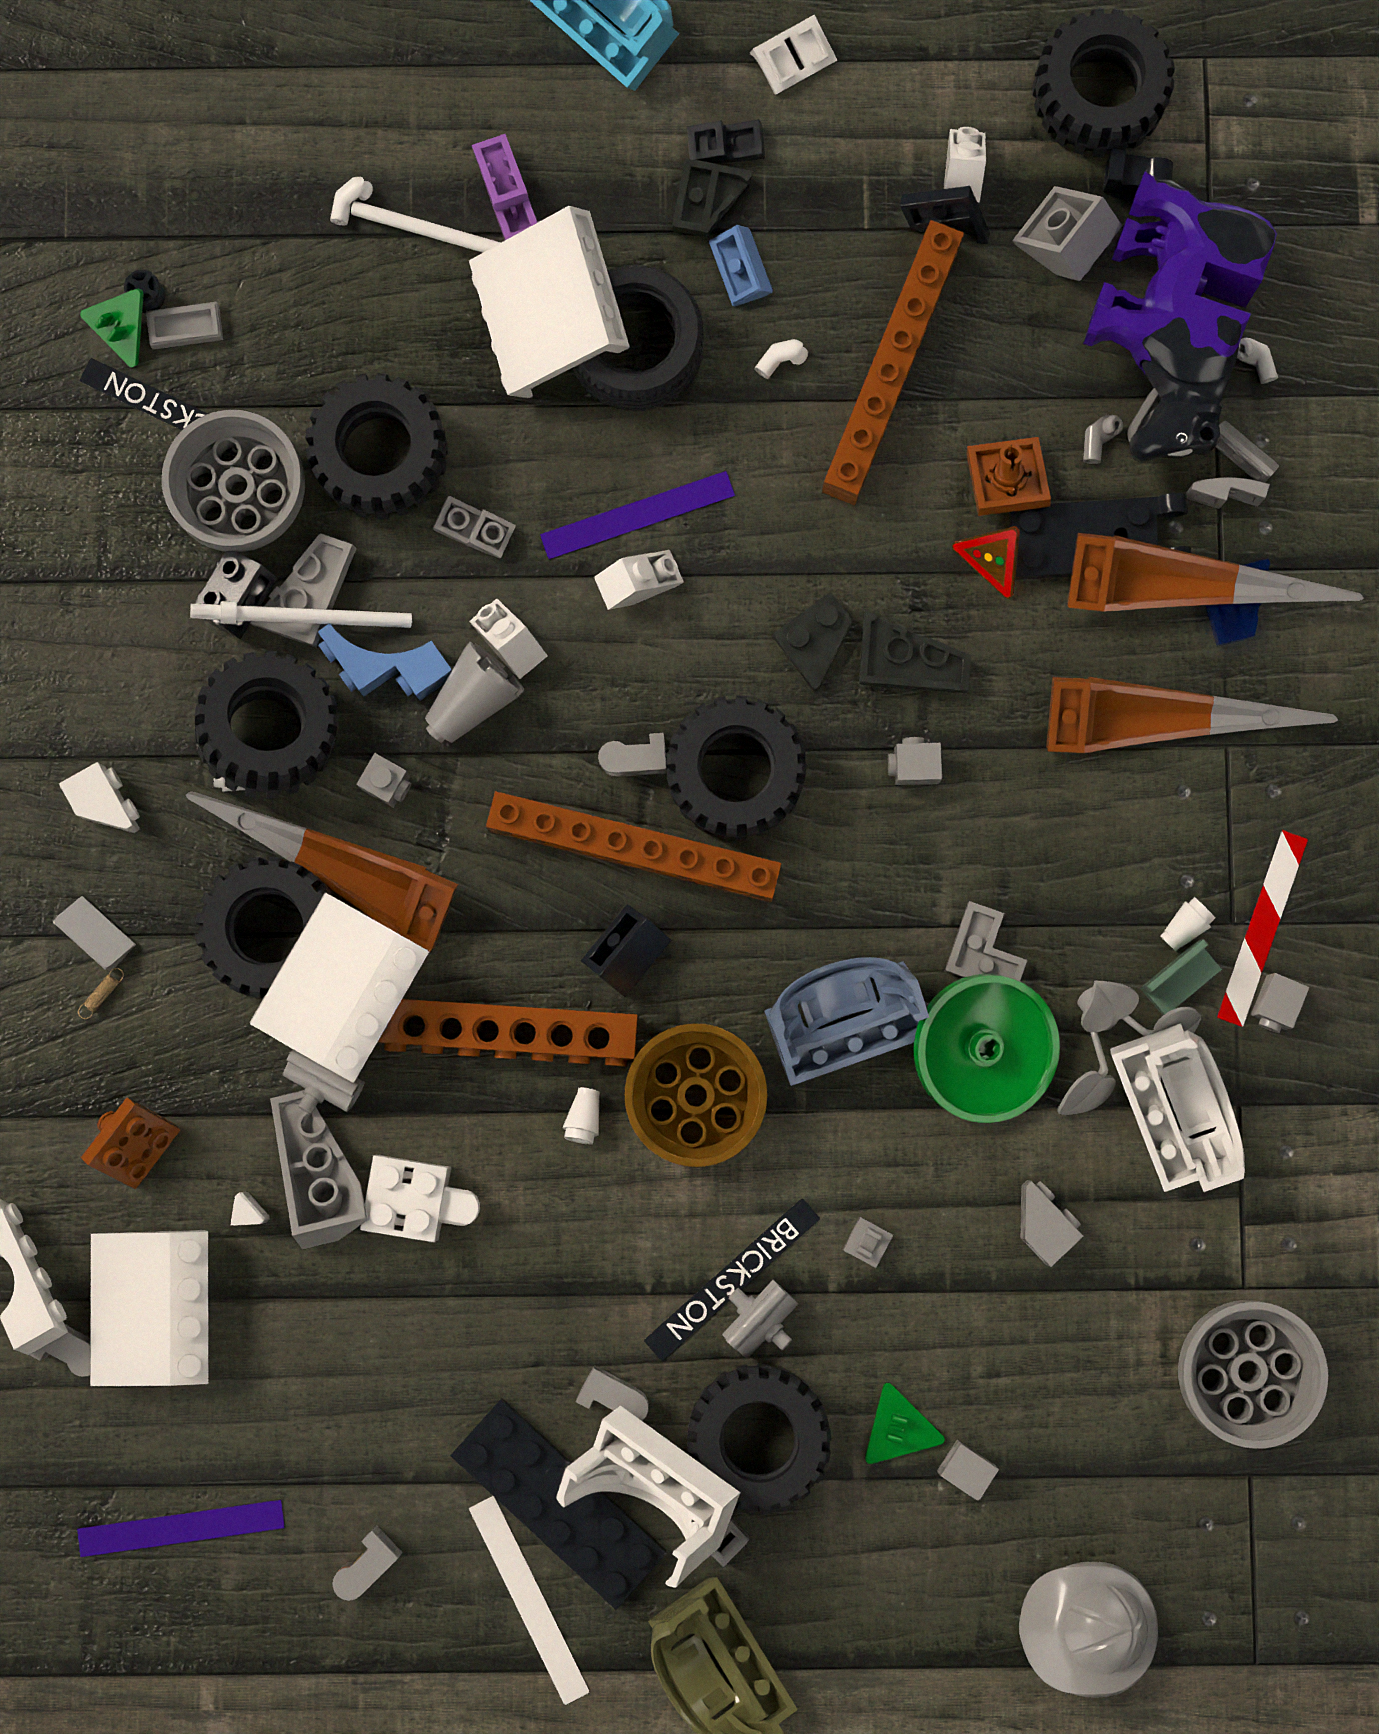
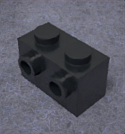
[195,551,277,639]
[581,904,672,997]

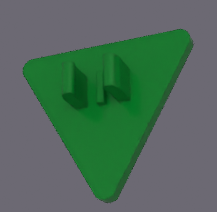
[80,288,143,367]
[865,1383,945,1464]

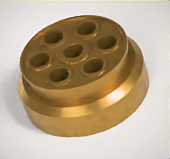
[625,1024,767,1167]

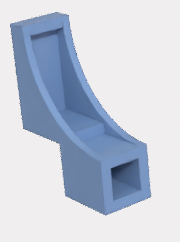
[318,623,452,701]

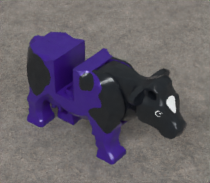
[1083,171,1277,463]

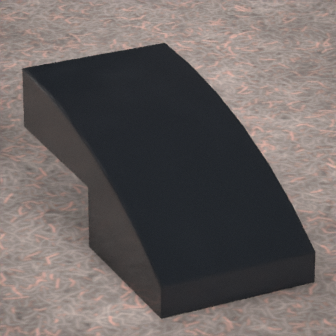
[687,119,765,163]

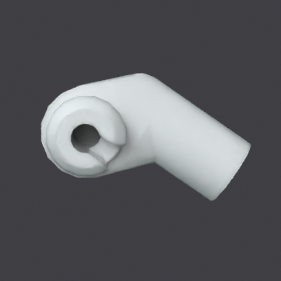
[330,177,373,225]
[1237,338,1278,384]
[754,339,808,379]

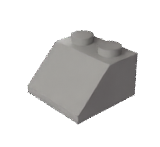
[1012,186,1122,281]

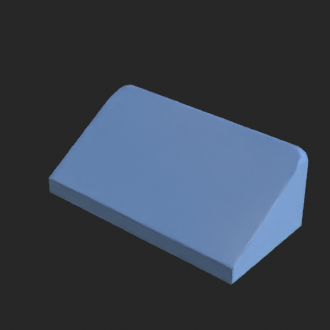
[709,225,773,307]

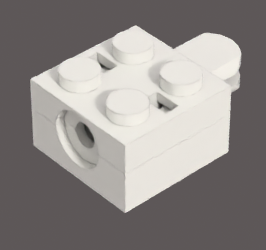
[360,1155,480,1242]

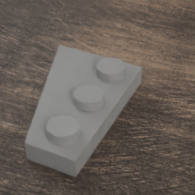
[250,533,357,648]

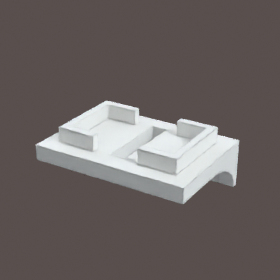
[750,15,837,95]

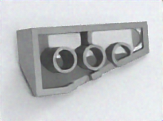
[270,1090,367,1249]

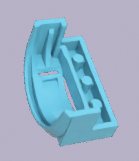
[530,0,679,91]

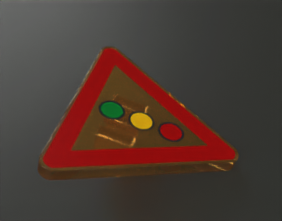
[952,526,1020,599]

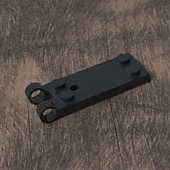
[1009,493,1191,580]

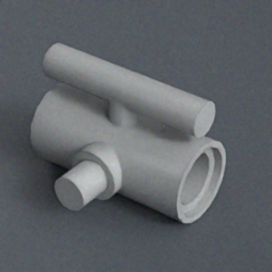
[283,1049,365,1114]
[722,1280,798,1359]

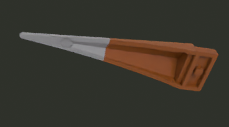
[1067,533,1364,612]
[1046,677,1338,753]
[186,791,458,952]

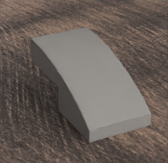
[1186,478,1270,509]

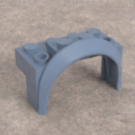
[764,957,929,1086]

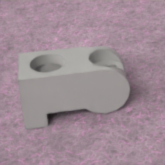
[598,733,667,777]
[29,1324,90,1377]
[576,1365,648,1421]
[332,1525,403,1601]

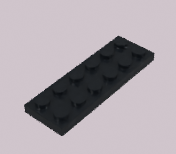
[450,1398,667,1610]

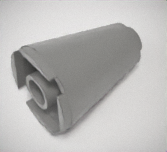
[425,642,524,743]

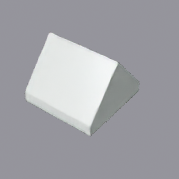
[231,1192,270,1225]

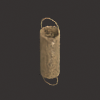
[78,968,124,1019]

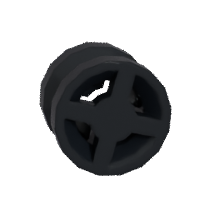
[124,270,165,313]

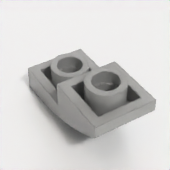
[432,496,516,558]

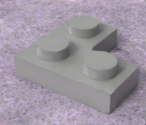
[945,901,1027,982]

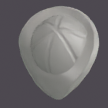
[1019,1562,1158,1698]

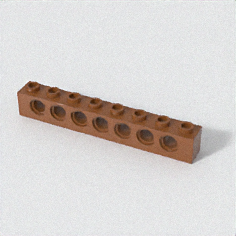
[822,220,964,505]
[486,791,781,902]
[377,999,638,1066]

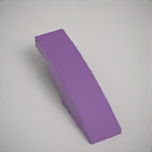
[472,134,537,240]

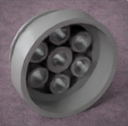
[162,410,305,552]
[1178,1300,1328,1449]

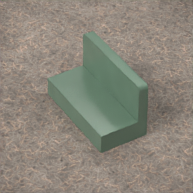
[1140,939,1222,1016]

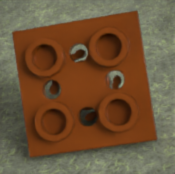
[966,437,1051,516]
[81,1097,181,1189]

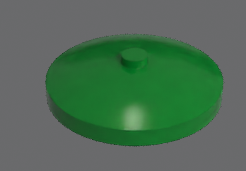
[914,974,1060,1123]

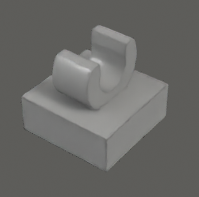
[842,1217,893,1268]

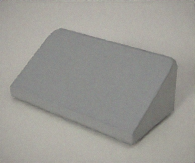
[1216,421,1279,483]
[52,896,136,972]

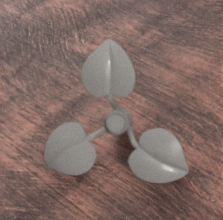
[1057,980,1202,1115]

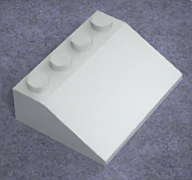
[250,893,429,1083]
[90,1230,208,1386]

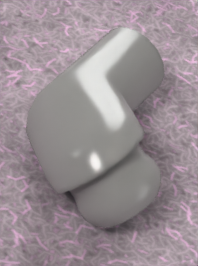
[1083,415,1123,464]

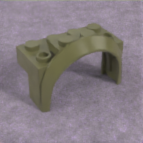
[648,1577,798,1734]

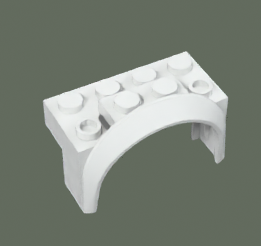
[1110,1023,1245,1192]
[556,1406,740,1588]

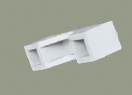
[0,1199,68,1355]

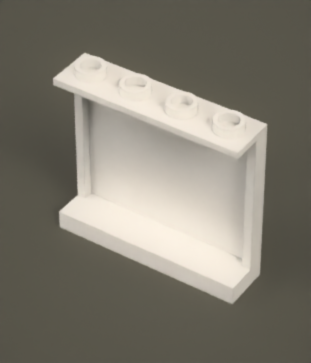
[469,206,630,398]

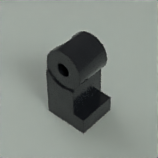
[1103,148,1173,195]

